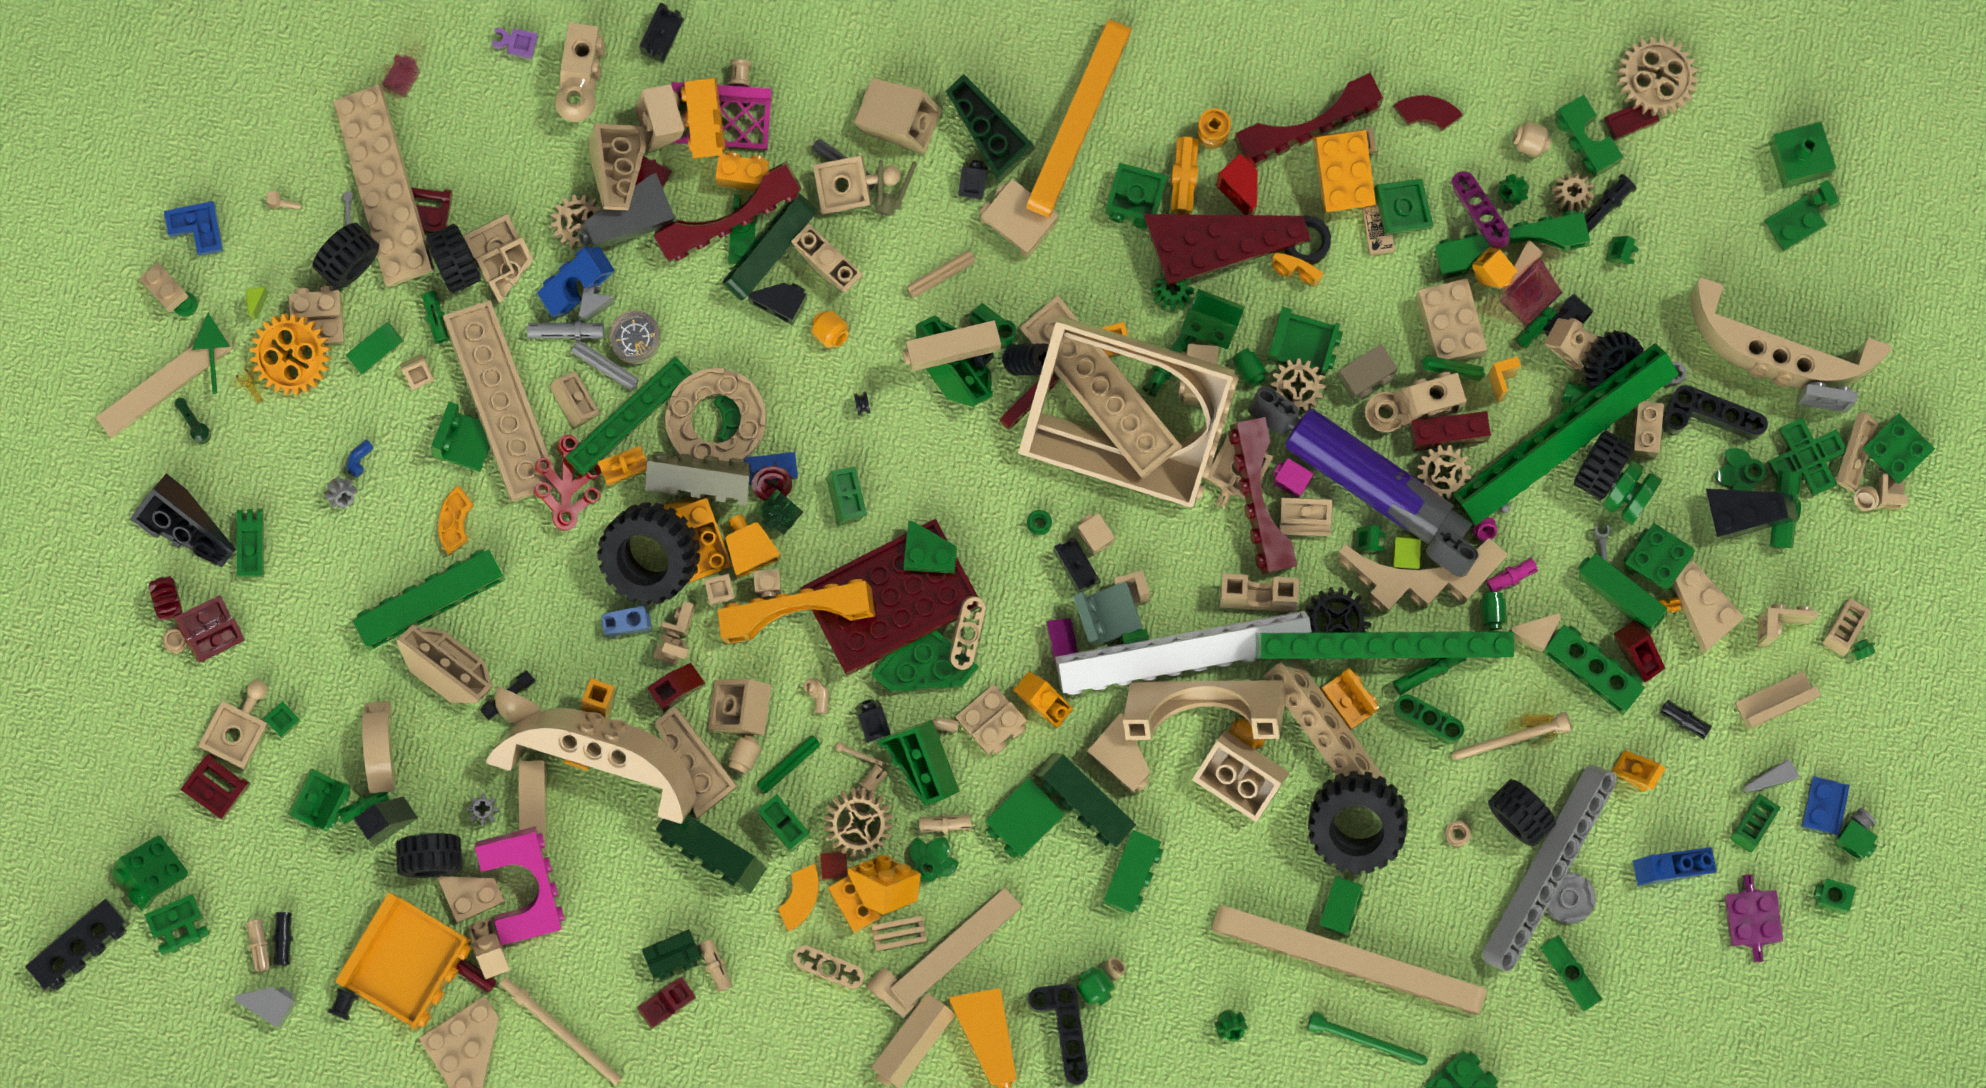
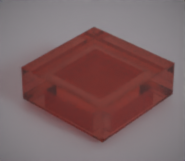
[820,852,848,880]

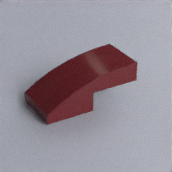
[637,977,696,1030]

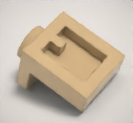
[660,601,696,639]
[653,633,689,665]

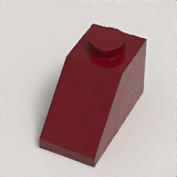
[1614,620,1666,683]

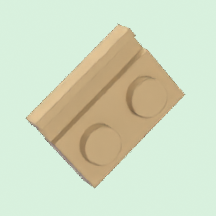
[1280,497,1332,536]

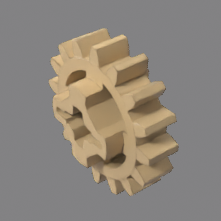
[551,195,602,250]
[1270,358,1325,412]
[1417,445,1472,500]

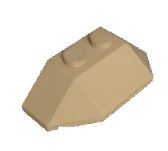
[396,625,493,703]

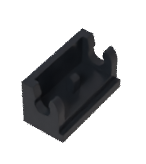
[639,2,684,63]
[1053,537,1101,593]

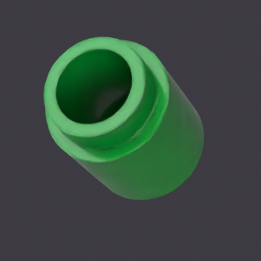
[1232,348,1267,387]
[1480,592,1507,630]

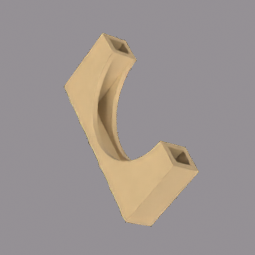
[1123,680,1285,740]

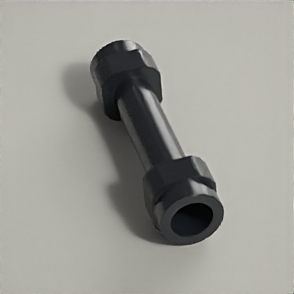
[479,670,536,721]

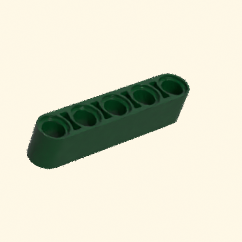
[722,192,817,301]

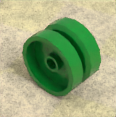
[1602,460,1663,526]

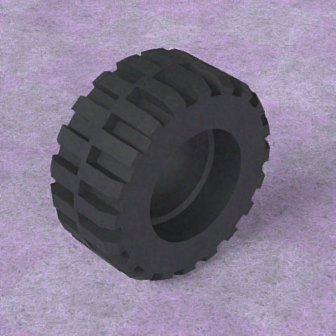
[597,502,700,605]
[1308,771,1408,874]

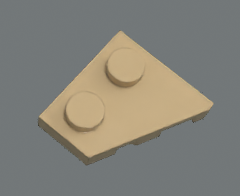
[438,876,505,924]

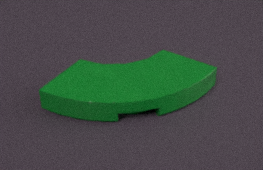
[713,395,741,442]

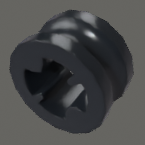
[854,391,870,416]

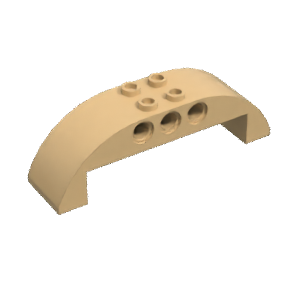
[1690,277,1892,390]
[486,708,697,824]

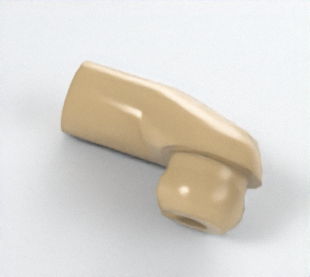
[803,679,829,714]
[931,717,959,733]

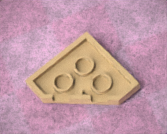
[419,996,500,1088]

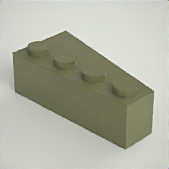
[645,452,750,506]

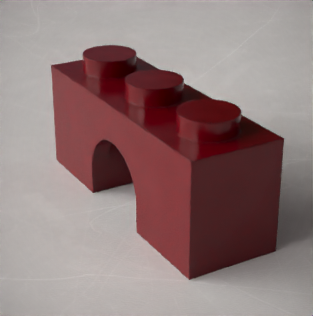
[1409,411,1491,451]

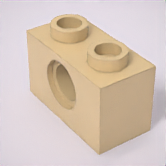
[1630,401,1664,459]

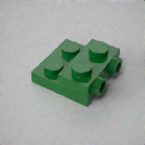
[1105,162,1167,230]
[1424,1050,1499,1088]

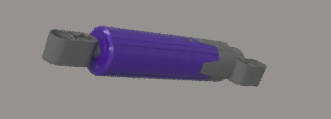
[1248,386,1479,577]

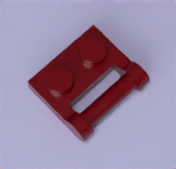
[411,187,453,233]
[180,753,250,820]

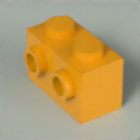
[716,152,770,191]
[828,876,881,934]

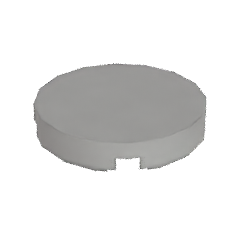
[1547,873,1596,924]

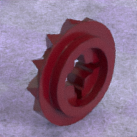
[752,464,792,502]

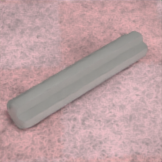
[571,341,639,390]

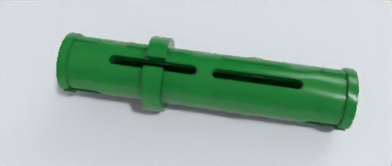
[1142,332,1196,397]
[1393,658,1467,696]

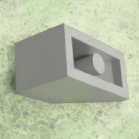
[233,986,297,1029]

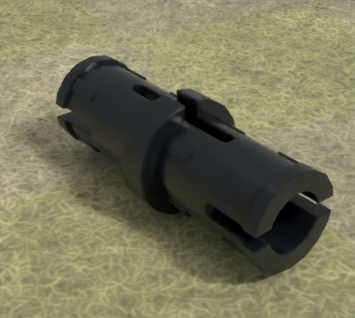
[1660,699,1712,740]
[272,912,293,965]

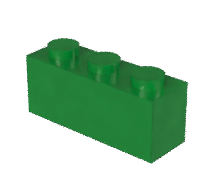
[1102,830,1163,915]

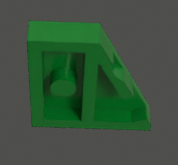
[904,521,957,574]

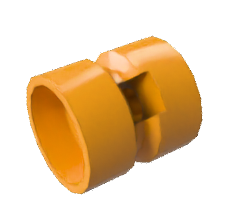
[1197,108,1231,149]

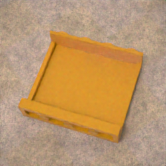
[335,892,472,1030]

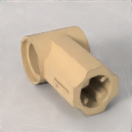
[866,967,919,1019]

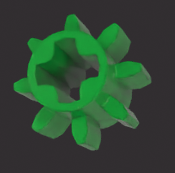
[1498,174,1530,206]
[1214,1010,1248,1042]

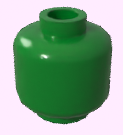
[1077,966,1115,1006]

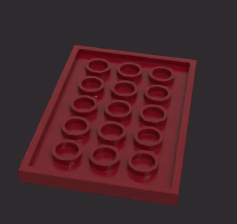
[800,518,980,676]

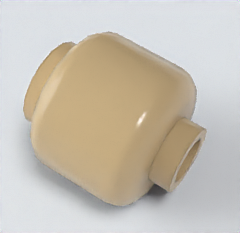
[1512,121,1551,157]

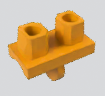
[598,445,647,486]

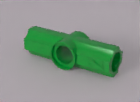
[1770,470,1801,548]
[1539,935,1603,1012]

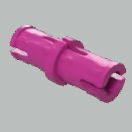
[1486,557,1538,592]

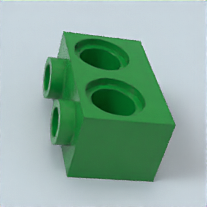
[757,794,811,853]

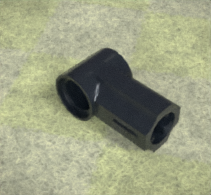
[1543,294,1593,337]

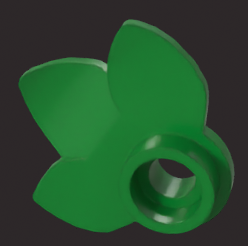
[1715,448,1766,491]
[909,837,959,883]

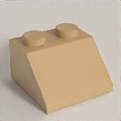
[635,84,686,153]
[708,679,771,736]

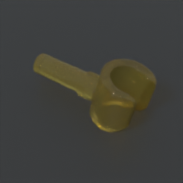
[236,369,263,404]

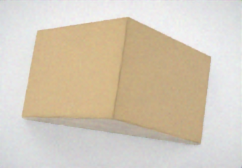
[1509,613,1561,653]

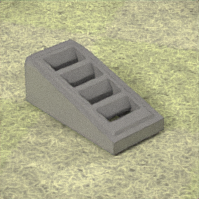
[1742,760,1800,793]

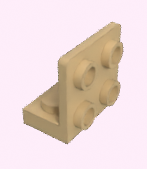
[1757,604,1819,647]

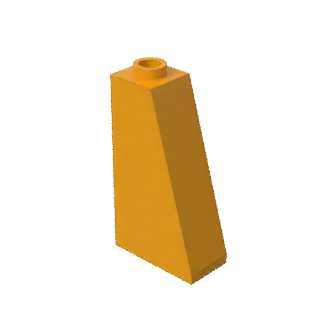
[949,988,1017,1088]

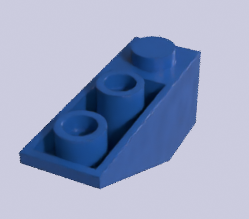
[1633,847,1717,886]

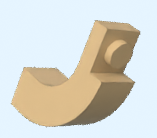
[362,701,396,793]

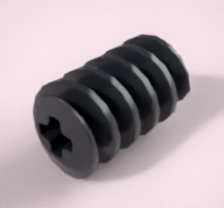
[1002,343,1049,376]

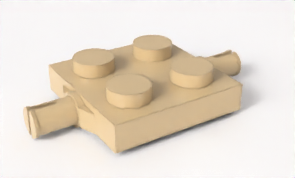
[1205,435,1273,508]

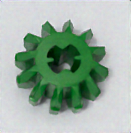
[1151,272,1194,313]

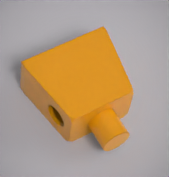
[725,514,781,580]

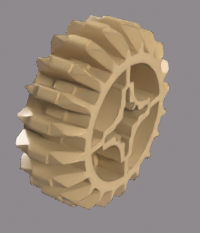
[824,787,893,857]

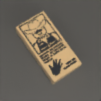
[1362,204,1395,256]

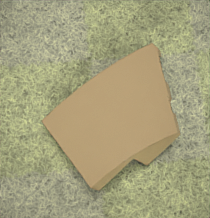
[462,213,533,303]

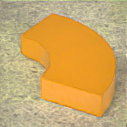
[438,485,474,556]
[778,864,819,932]

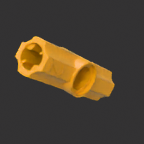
[1170,136,1199,215]

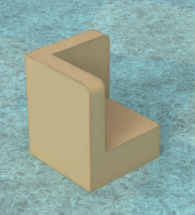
[1877,474,1908,510]
[1113,570,1150,605]
[704,574,736,606]

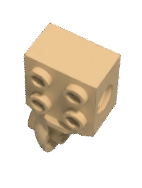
[555,23,606,122]
[1365,372,1467,433]

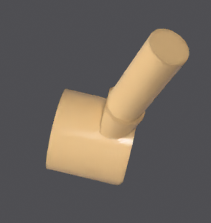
[266,191,302,210]

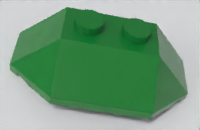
[915,315,993,407]

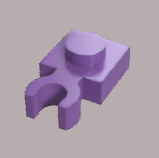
[492,28,538,60]

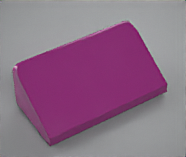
[1046,618,1078,673]

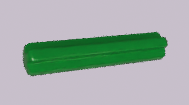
[1421,355,1485,381]
[757,735,820,794]

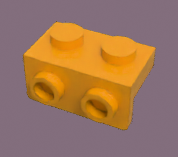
[1321,668,1379,730]

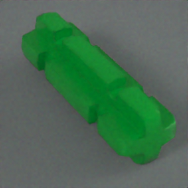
[1516,307,1557,348]

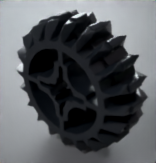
[1580,330,1644,390]
[1305,587,1372,632]

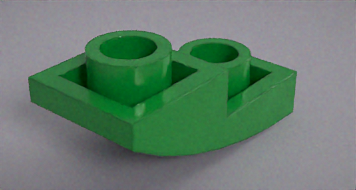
[346,321,404,375]

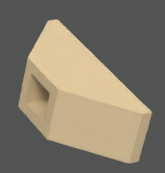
[791,224,863,293]

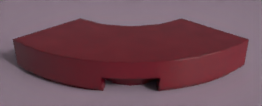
[1393,95,1463,131]

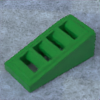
[1730,794,1781,852]

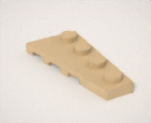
[655,706,738,819]

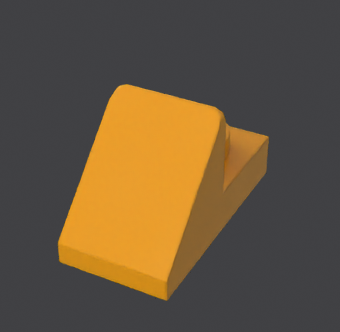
[1612,750,1666,792]

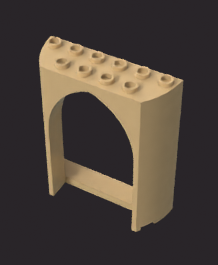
[1018,315,1239,508]

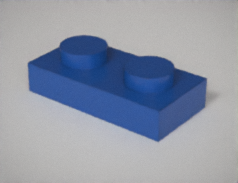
[745,452,798,484]

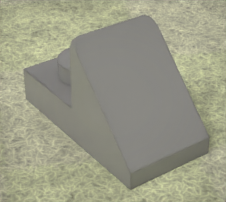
[579,284,615,323]

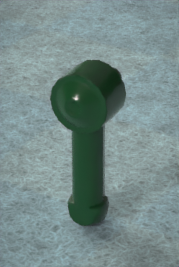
[174,398,211,444]

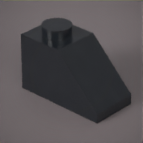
[748,282,807,325]

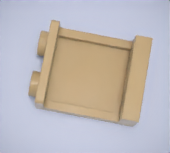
[980,179,1059,259]

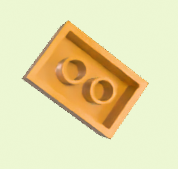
[1313,130,1376,212]

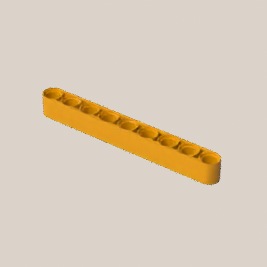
[1026,19,1132,218]

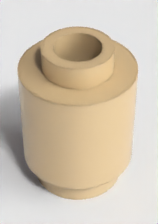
[728,735,761,775]

